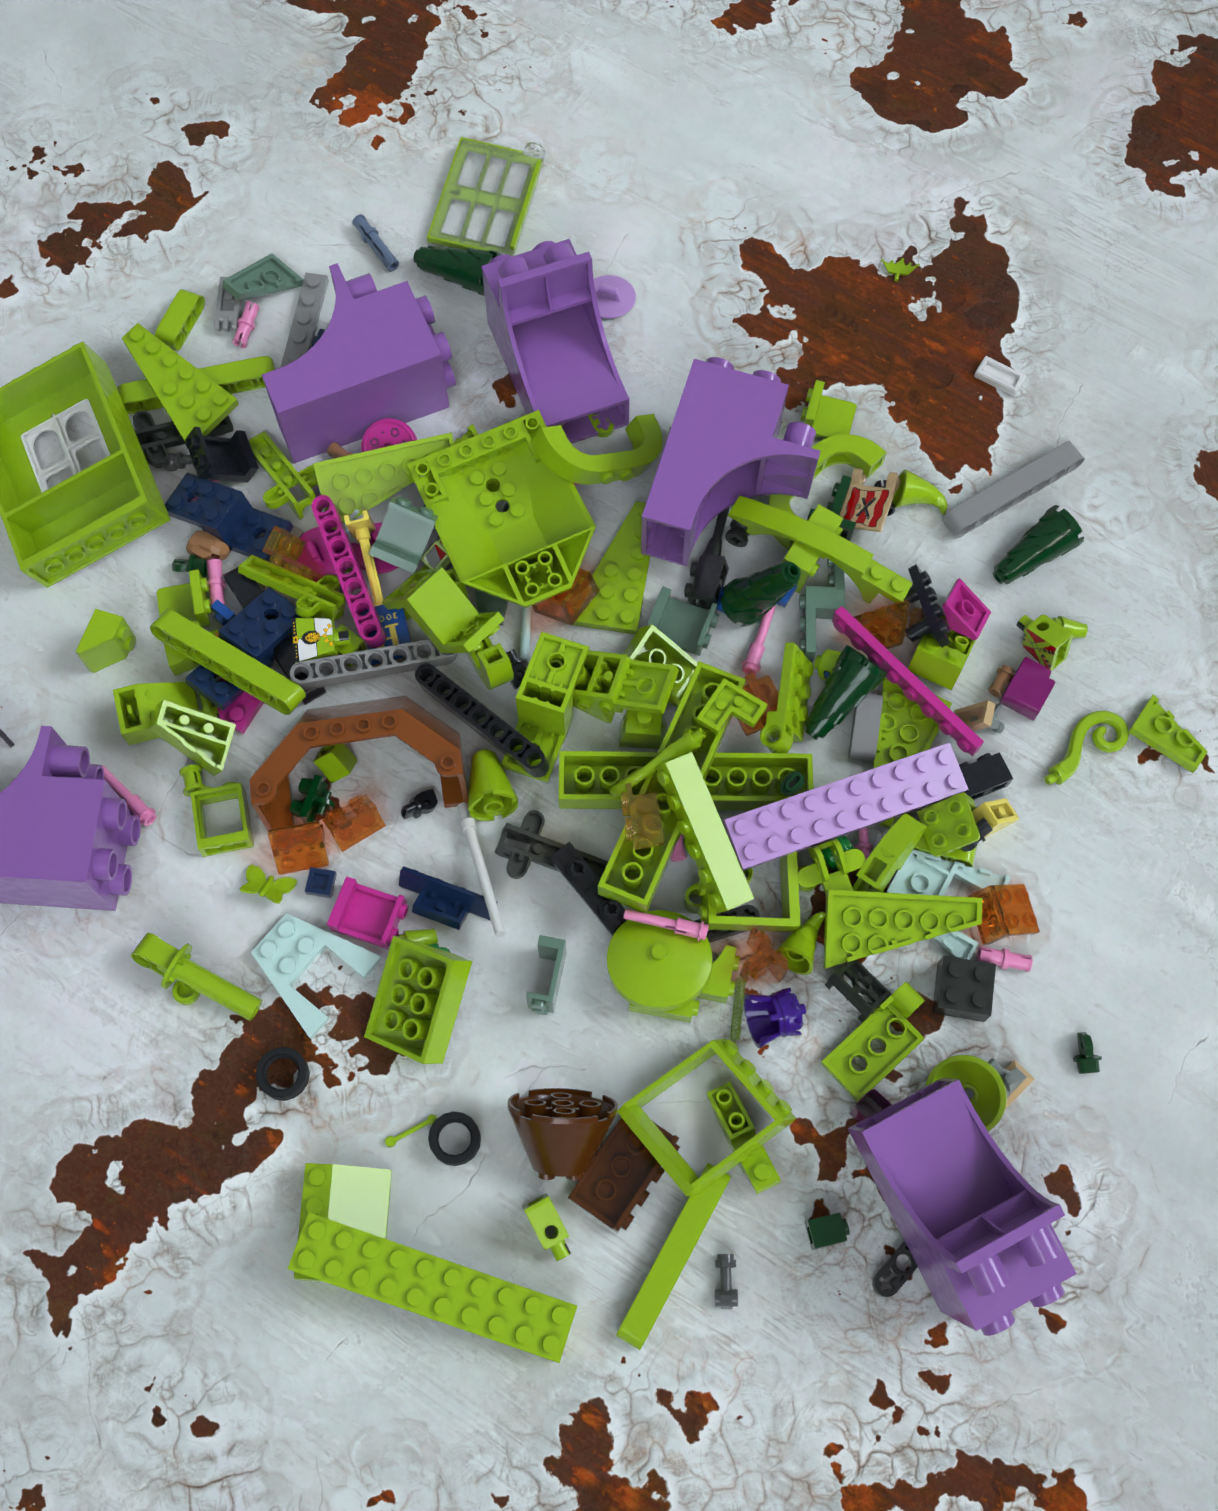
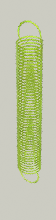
[730,971,746,1044]

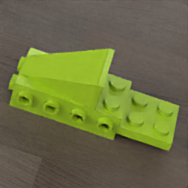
[550,650,679,724]

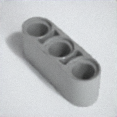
[848,693,883,762]

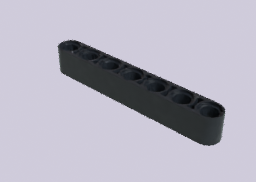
[223,566,327,705]
[415,664,550,778]

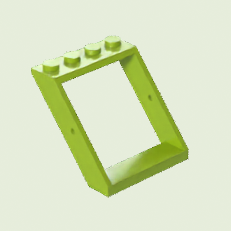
[617,1039,796,1197]

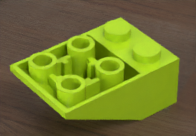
[907,613,976,691]
[113,682,199,745]

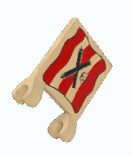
[839,468,901,532]

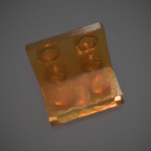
[968,884,1040,945]

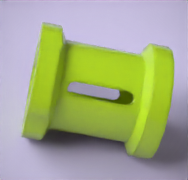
[179,764,206,797]

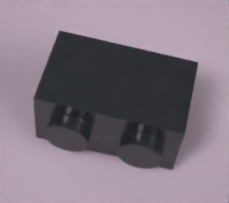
[959,752,1014,800]

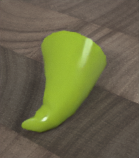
[893,469,948,515]
[774,912,825,975]

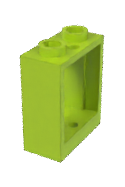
[190,782,254,857]

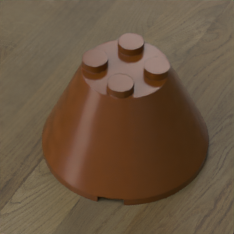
[507,1088,618,1181]

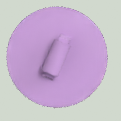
[594,275,636,318]

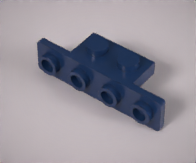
[399,866,498,930]

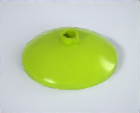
[925,1055,1007,1132]

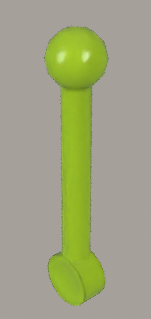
[385,1114,437,1147]

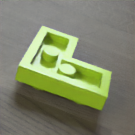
[696,678,768,735]

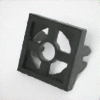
[825,960,892,1023]

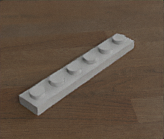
[280,273,329,368]

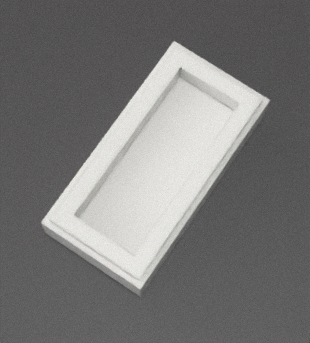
[974,356,1026,397]

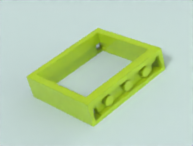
[697,852,801,932]

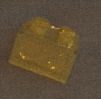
[262,525,323,581]
[621,783,664,850]

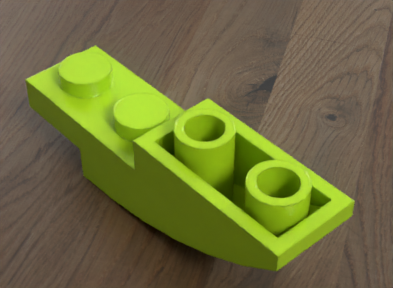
[852,813,927,892]
[706,1082,781,1195]

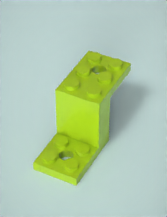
[382,567,505,654]
[501,632,589,783]

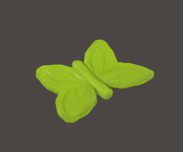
[240,865,297,904]

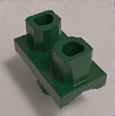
[289,775,335,826]

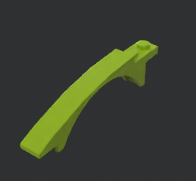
[728,495,913,605]

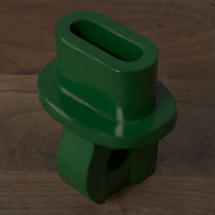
[172,554,207,577]
[778,771,805,796]
[1073,1032,1102,1074]

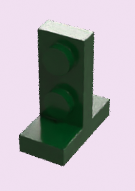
[807,475,856,541]

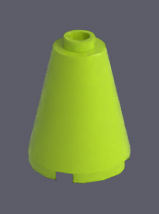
[468,749,518,821]

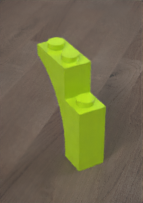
[629,945,740,1023]

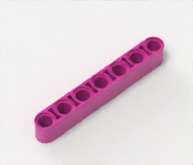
[311,495,386,648]

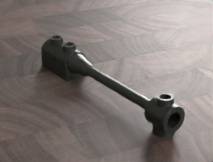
[684,507,730,610]

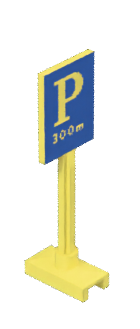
[344,510,411,667]

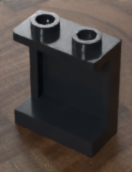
[185,427,259,482]

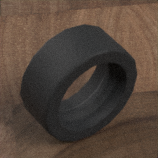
[255,1047,310,1101]
[428,1111,481,1166]

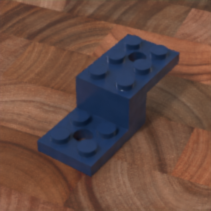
[164,472,294,562]
[185,587,303,711]

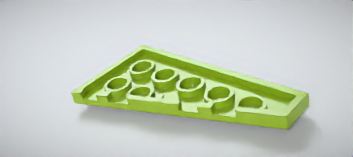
[122,323,239,441]
[313,432,455,530]
[566,501,651,634]
[872,677,952,830]
[823,890,983,969]

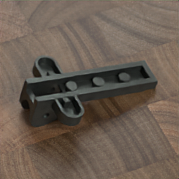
[133,411,233,468]
[494,810,608,879]

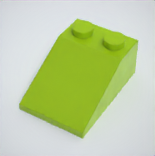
[623,624,698,707]

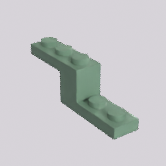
[799,558,845,662]

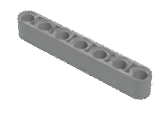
[942,441,1085,538]
[290,639,458,690]

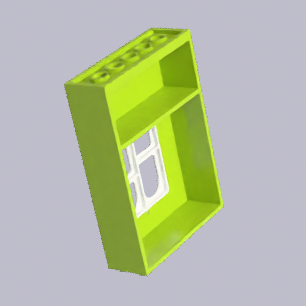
[0,341,171,588]

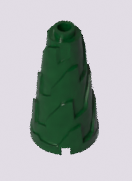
[413,246,501,296]
[993,505,1084,584]
[720,561,801,626]
[805,645,888,740]

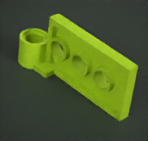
[760,642,814,753]
[821,981,925,1102]

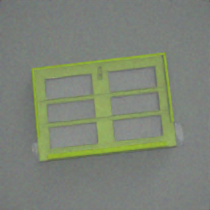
[427,137,546,256]

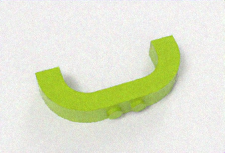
[531,414,663,485]
[768,434,887,550]
[446,568,514,690]

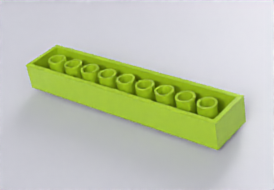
[598,661,746,913]
[558,751,814,811]
[287,1212,577,1363]

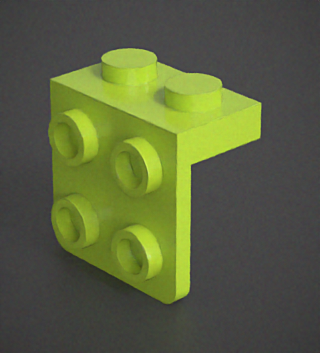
[800,380,857,439]
[156,569,212,626]
[917,792,980,857]

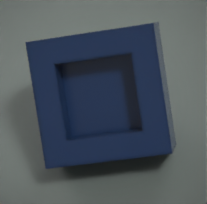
[305,867,337,898]

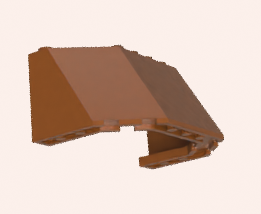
[249,696,468,834]

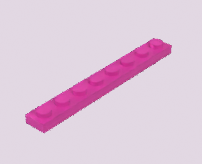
[832,606,984,757]

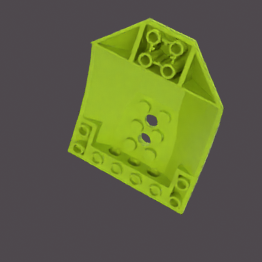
[407,410,596,608]

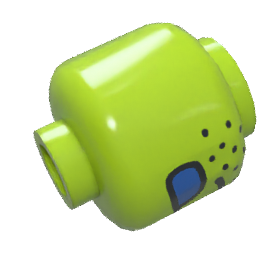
[814,649,841,681]

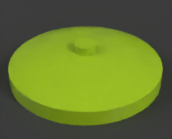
[607,910,712,1012]

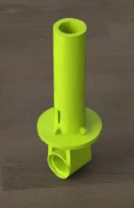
[131,933,263,1021]

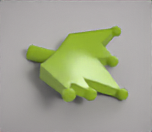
[881,258,920,282]

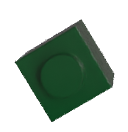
[805,1213,850,1250]

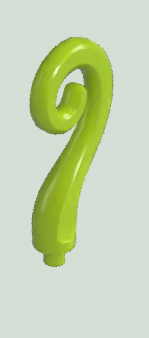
[1044,710,1129,785]
[609,728,706,797]

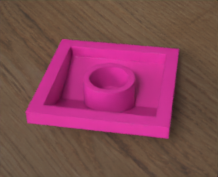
[942,578,991,641]

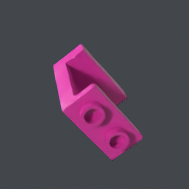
[327,876,409,950]

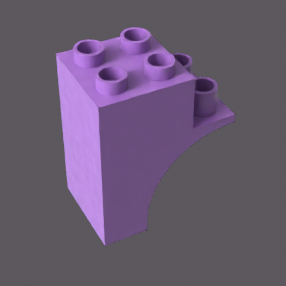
[482,239,630,444]
[262,263,456,464]
[641,357,820,567]
[0,726,141,911]
[848,1078,1077,1336]

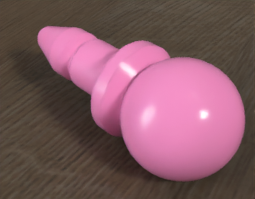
[855,827,873,861]

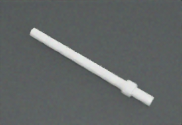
[458,802,505,937]

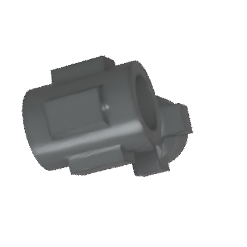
[715,1254,738,1309]

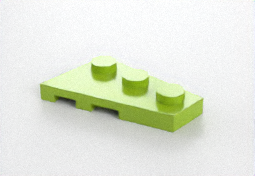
[1128,694,1208,773]

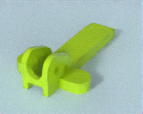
[248,431,318,520]
[238,555,346,623]
[798,839,865,894]

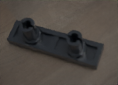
[897,564,950,647]
[549,842,627,937]

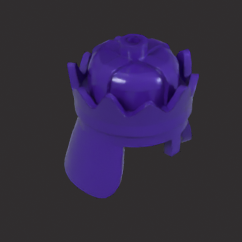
[744,988,806,1048]

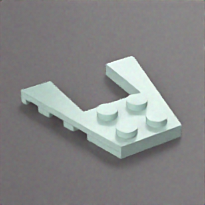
[885,849,1011,960]
[251,913,382,1039]

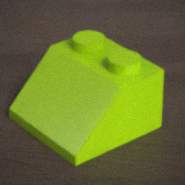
[75,609,136,673]

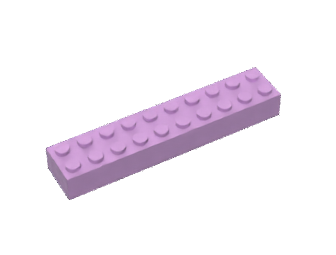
[722,743,969,871]

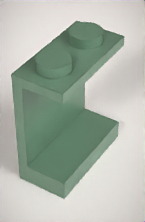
[369,496,438,574]
[647,586,719,656]
[526,935,567,1015]

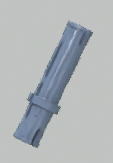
[352,214,399,272]

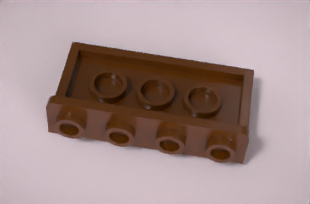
[568,1117,680,1233]

